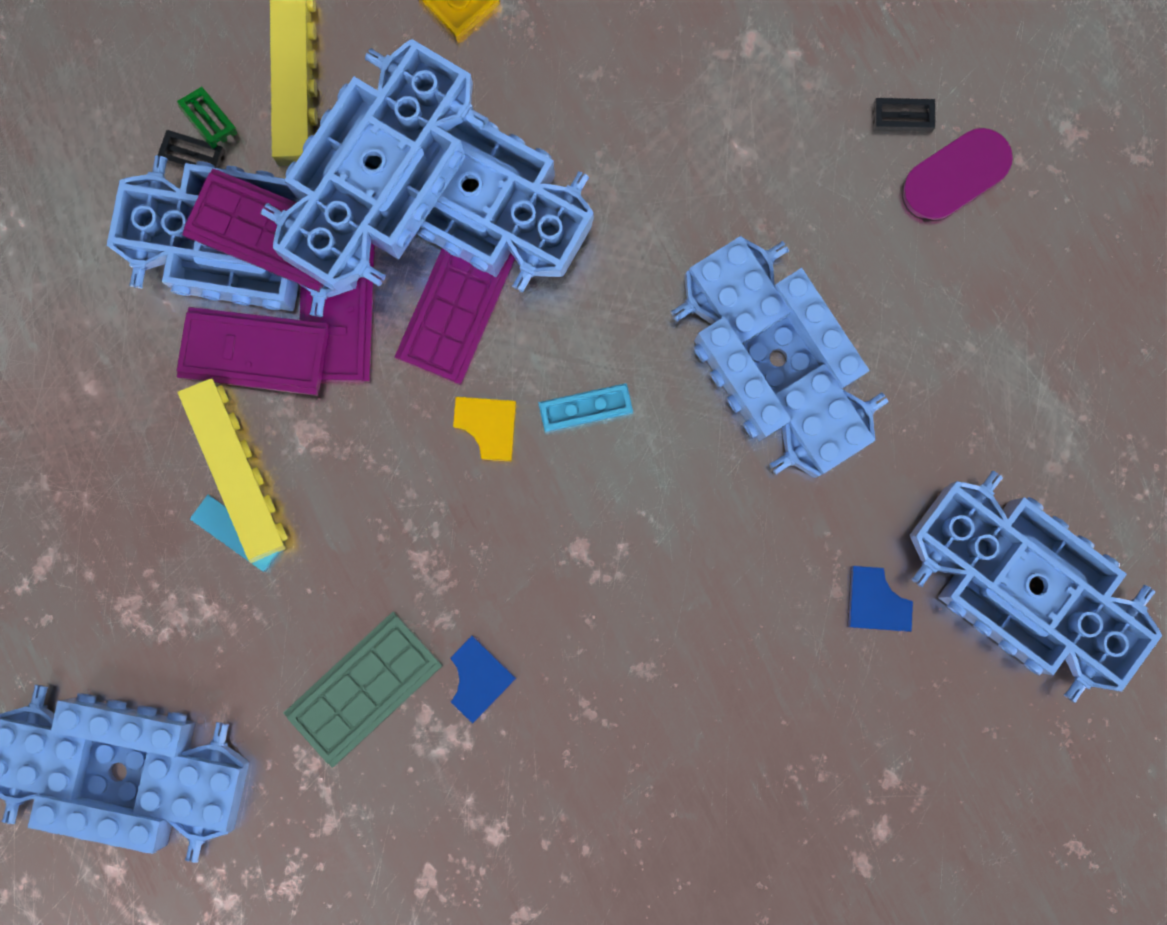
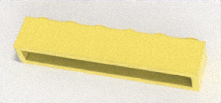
[270,0,318,166]
[177,378,288,563]

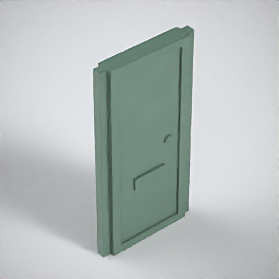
[283,611,443,768]

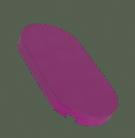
[903,128,1013,220]

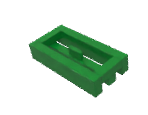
[177,86,238,149]

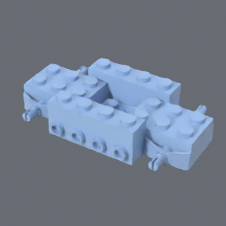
[261,39,488,292]
[365,121,594,293]
[107,155,358,317]
[670,236,889,478]
[909,471,1162,703]
[0,684,249,863]

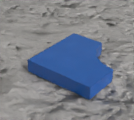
[848,566,913,632]
[451,635,516,724]

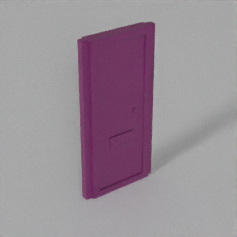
[182,168,324,292]
[299,242,375,382]
[394,248,515,385]
[176,307,329,396]

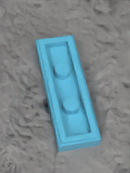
[538,383,633,433]
[190,494,281,572]

